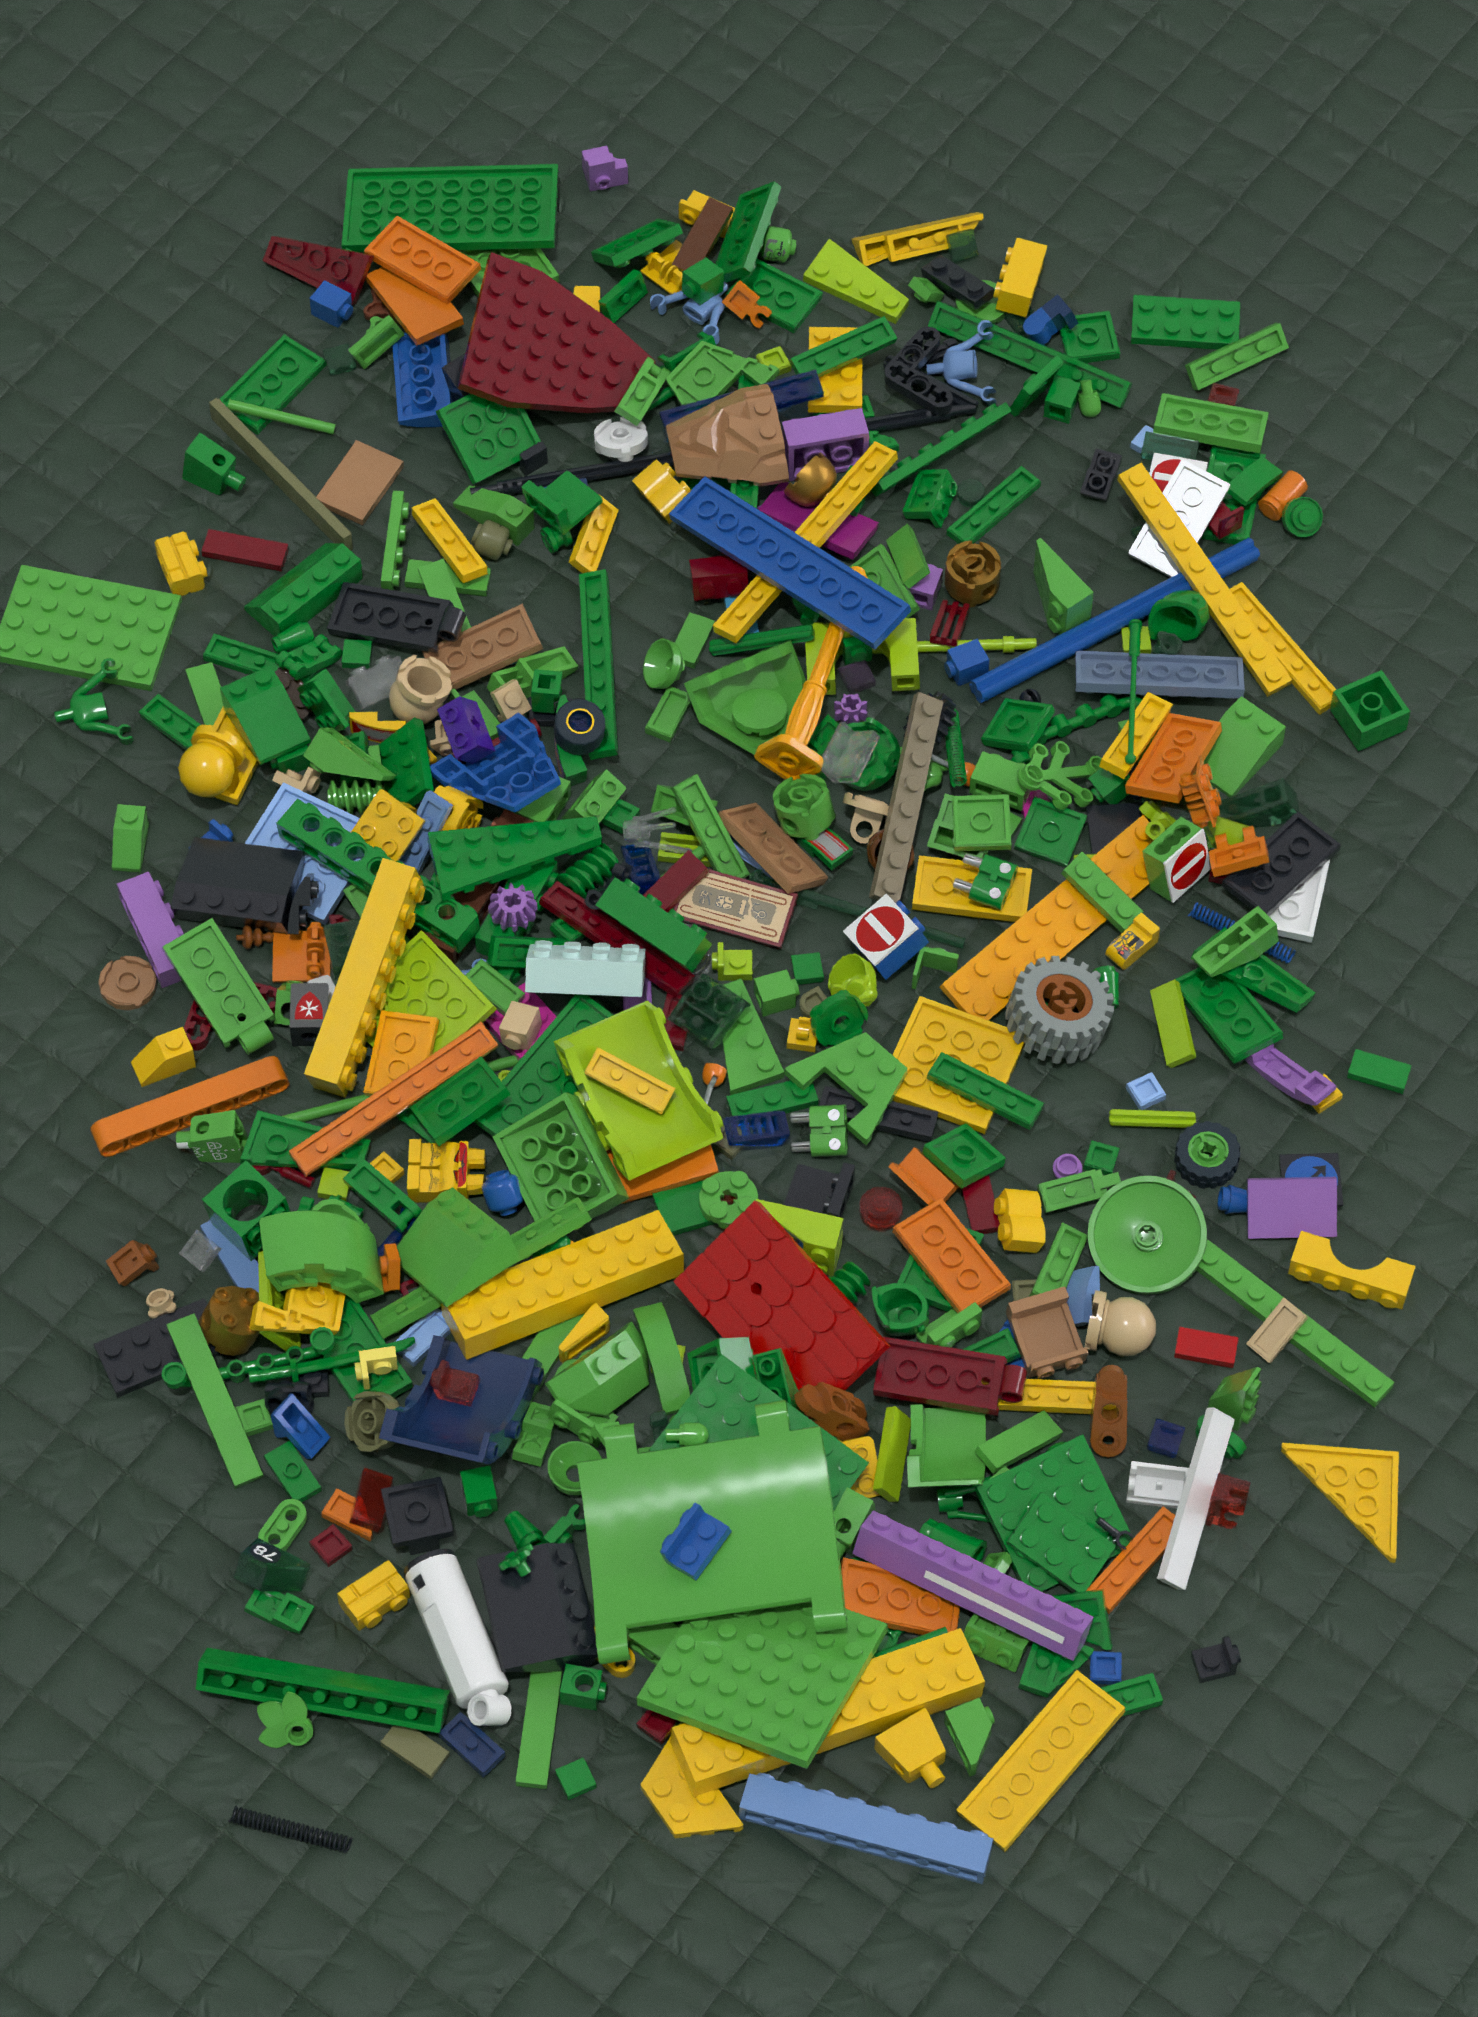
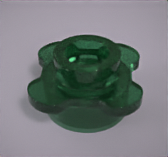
[1152,631,1183,655]

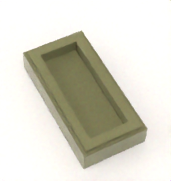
[381,1725,450,1779]

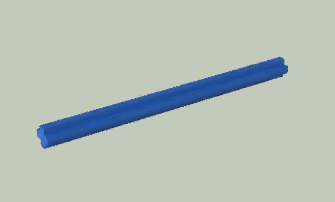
[969,538,1260,703]

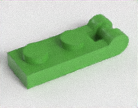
[614,357,671,426]

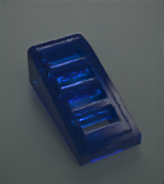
[621,842,661,895]
[723,1111,790,1146]

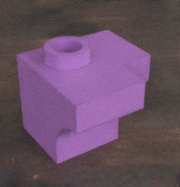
[582,146,628,192]

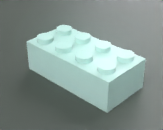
[525,940,646,997]

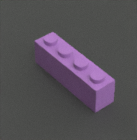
[117,872,183,988]

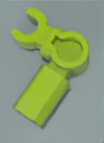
[1139,800,1176,841]

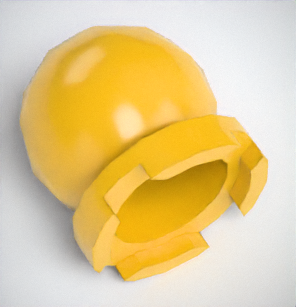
[178,725,246,798]

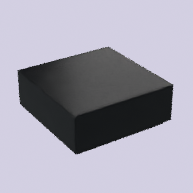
[519,441,548,476]

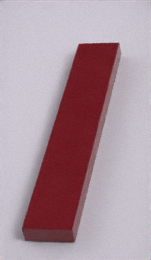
[539,881,695,998]

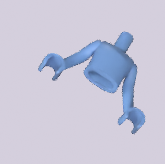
[650,282,728,345]
[927,320,997,406]

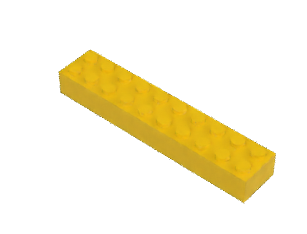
[670,1628,985,1797]

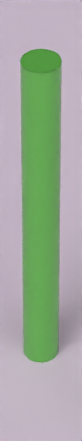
[227,399,336,434]

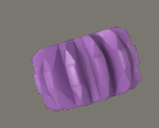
[488,883,537,933]

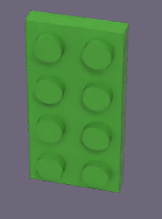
[1153,393,1269,453]

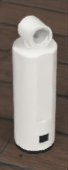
[403,1548,511,1726]

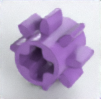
[834,693,867,728]

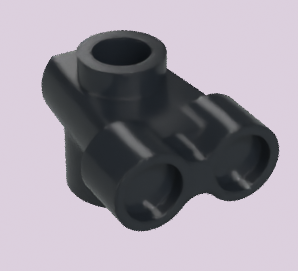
[265,1380,314,1414]

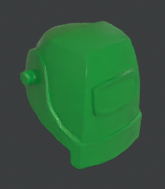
[1148,590,1210,641]
[872,1283,929,1337]

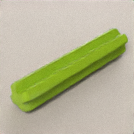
[1109,1109,1196,1128]

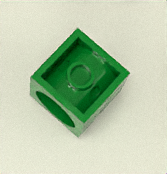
[202,1161,291,1261]

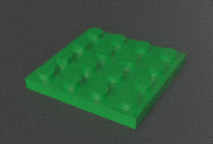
[974,1434,1131,1592]

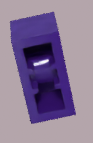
[437,696,495,764]

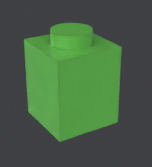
[754,969,800,1017]

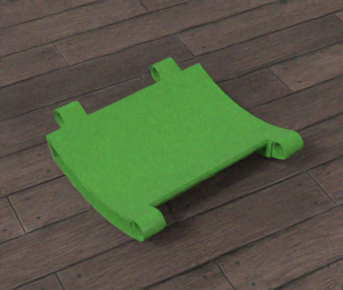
[577,1400,847,1665]

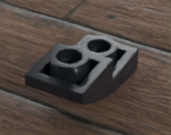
[1080,448,1122,501]
[288,873,319,934]

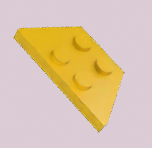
[641,1737,743,1838]

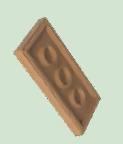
[422,604,543,690]
[718,803,828,894]

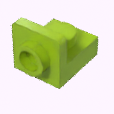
[712,942,752,981]

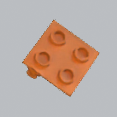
[1179,755,1222,828]
[272,922,331,982]

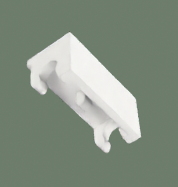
[1126,1461,1189,1509]

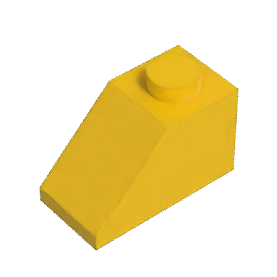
[131,1027,196,1087]

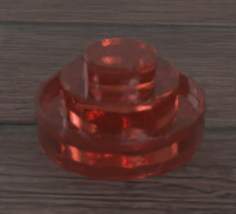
[859,1187,903,1230]

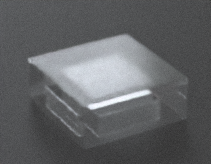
[179,1229,222,1272]

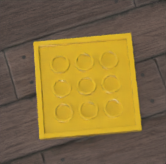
[892,996,1025,1134]

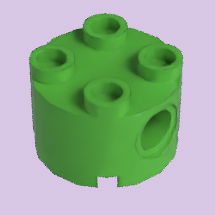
[773,774,836,841]

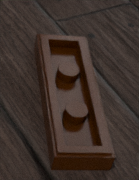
[672,197,733,272]

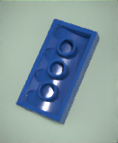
[392,332,453,427]

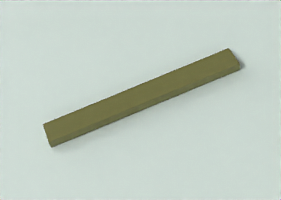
[209,398,353,550]

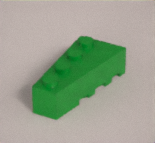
[596,877,712,972]

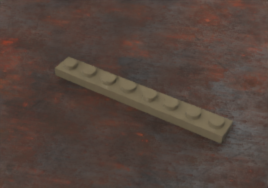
[869,692,943,903]

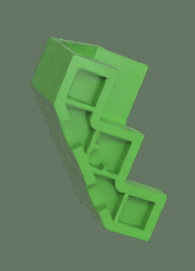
[684,640,806,755]

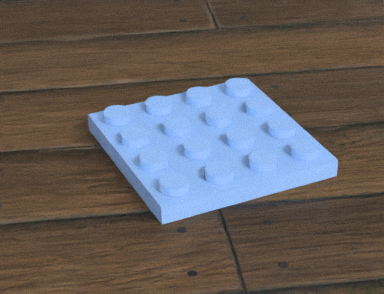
[245,782,362,925]

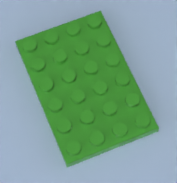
[0,565,182,691]

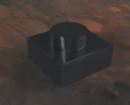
[298,1369,329,1398]

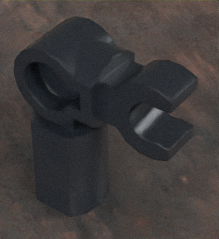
[584,861,633,910]

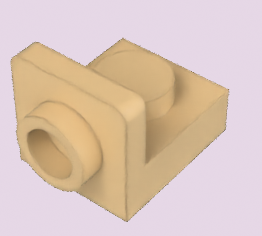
[272,767,321,795]

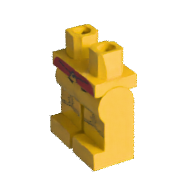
[407,1139,486,1203]

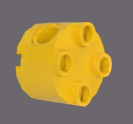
[434,785,483,831]

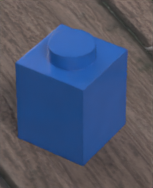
[309,280,353,328]
[944,639,989,686]

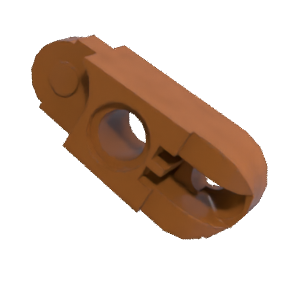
[1090,1365,1127,1457]
[794,1382,870,1441]

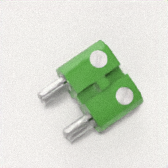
[790,1104,848,1157]

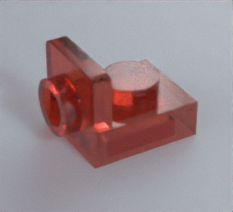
[430,1360,480,1406]

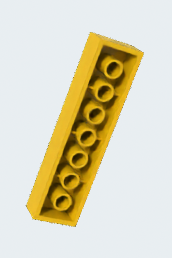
[304,858,426,1098]
[441,1210,684,1360]

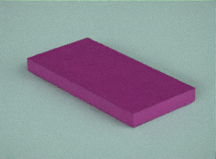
[758,482,879,560]

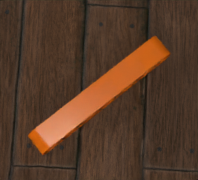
[90,1056,290,1157]

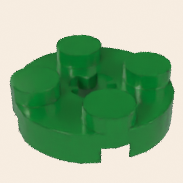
[810,990,868,1047]

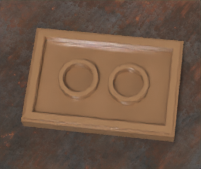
[316,440,404,525]

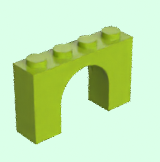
[805,618,920,695]

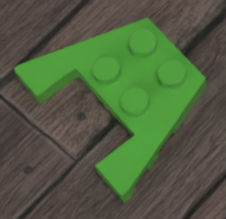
[665,341,780,415]
[784,1032,907,1145]

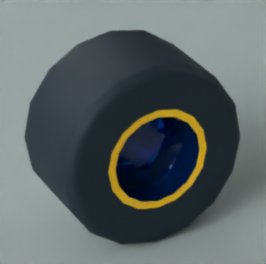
[554,699,605,755]

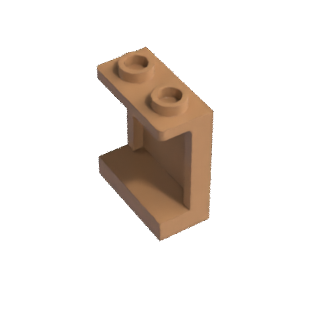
[1006,1286,1088,1379]

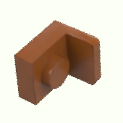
[106,1240,159,1286]

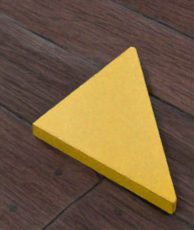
[1281,1443,1399,1563]

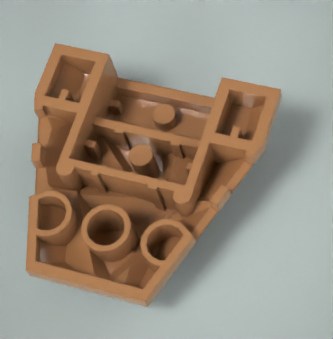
[666,384,789,486]

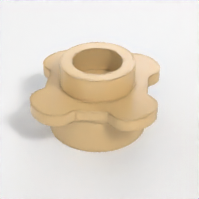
[146,1288,177,1318]

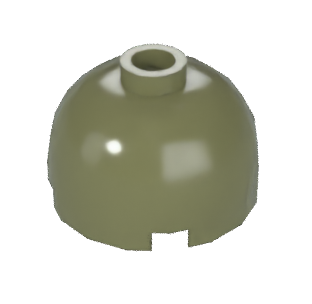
[344,1391,401,1452]

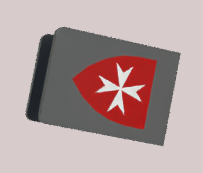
[289,983,329,1047]

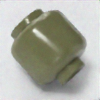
[471,520,513,560]

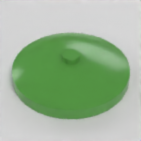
[1088,1176,1207,1295]

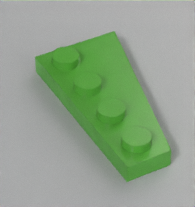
[715,979,784,1095]

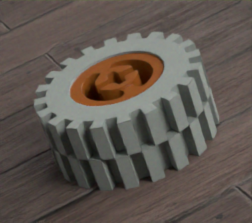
[1005,956,1114,1064]

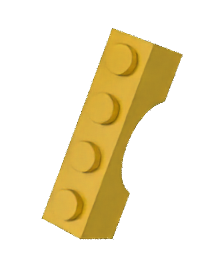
[1288,1231,1415,1309]

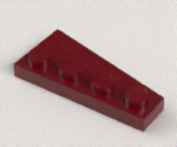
[263,236,375,305]

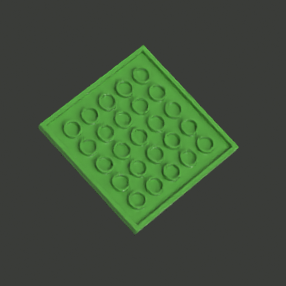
[637,1602,888,1769]

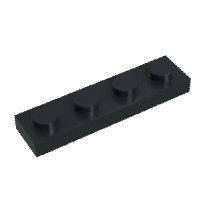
[819,1086,938,1142]

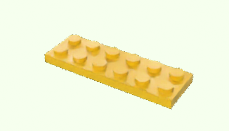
[956,1670,1126,1852]

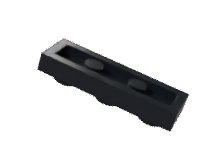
[921,254,994,310]

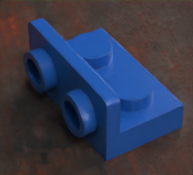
[660,1503,732,1581]

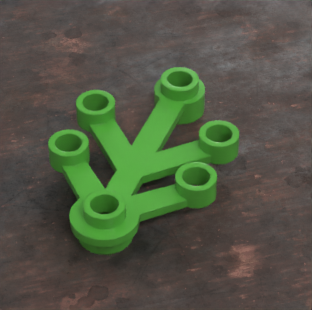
[1017,741,1102,810]

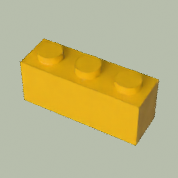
[993,238,1047,317]

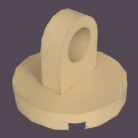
[843,792,890,844]

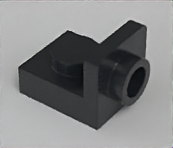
[1191,1636,1241,1683]

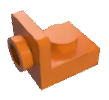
[379,1243,400,1292]

